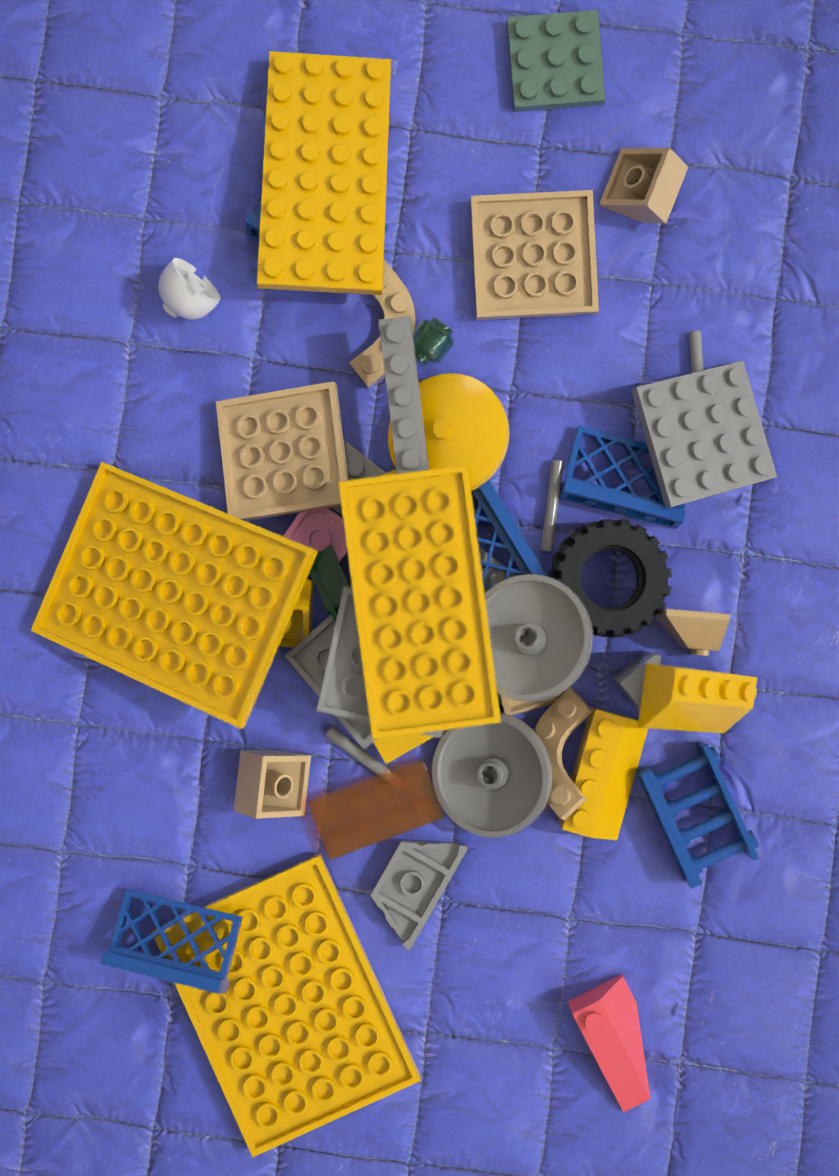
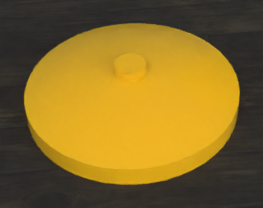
[388,373,510,491]

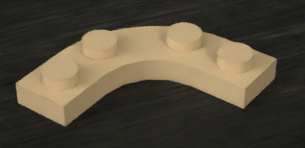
[349,259,415,388]
[534,688,593,820]

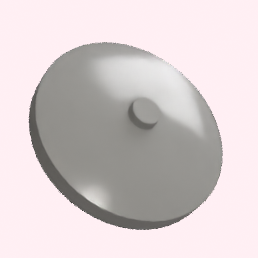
[484,574,593,702]
[432,713,552,838]

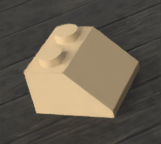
[599,148,688,224]
[234,750,311,819]

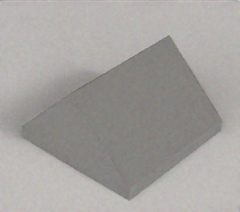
[611,651,661,712]

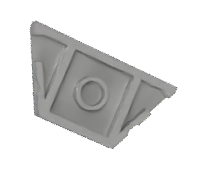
[370,840,468,951]

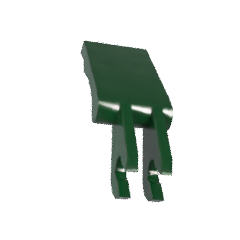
[310,545,350,624]

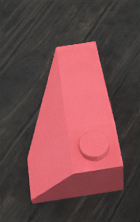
[568,974,651,1113]

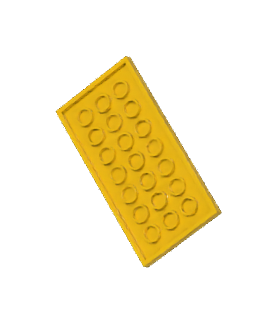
[257,51,391,295]
[339,465,501,739]

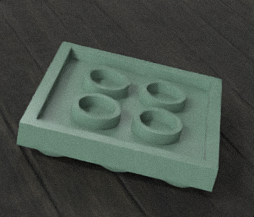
[507,10,605,112]

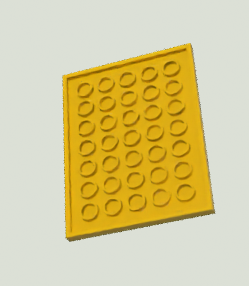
[30,462,318,728]
[152,853,421,1157]

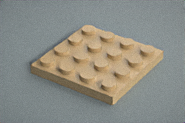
[470,190,599,320]
[216,381,348,521]

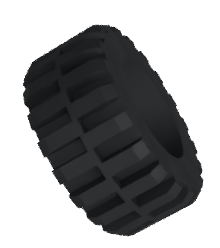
[549,519,672,638]

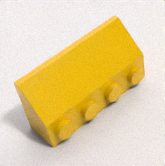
[638,663,757,733]
[558,706,648,840]

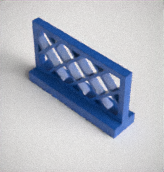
[559,425,686,529]
[471,480,548,589]
[100,889,243,994]

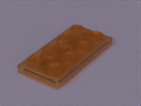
[308,759,444,860]

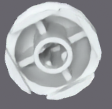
[158,258,221,320]

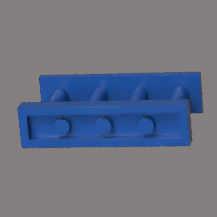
[636,741,759,889]

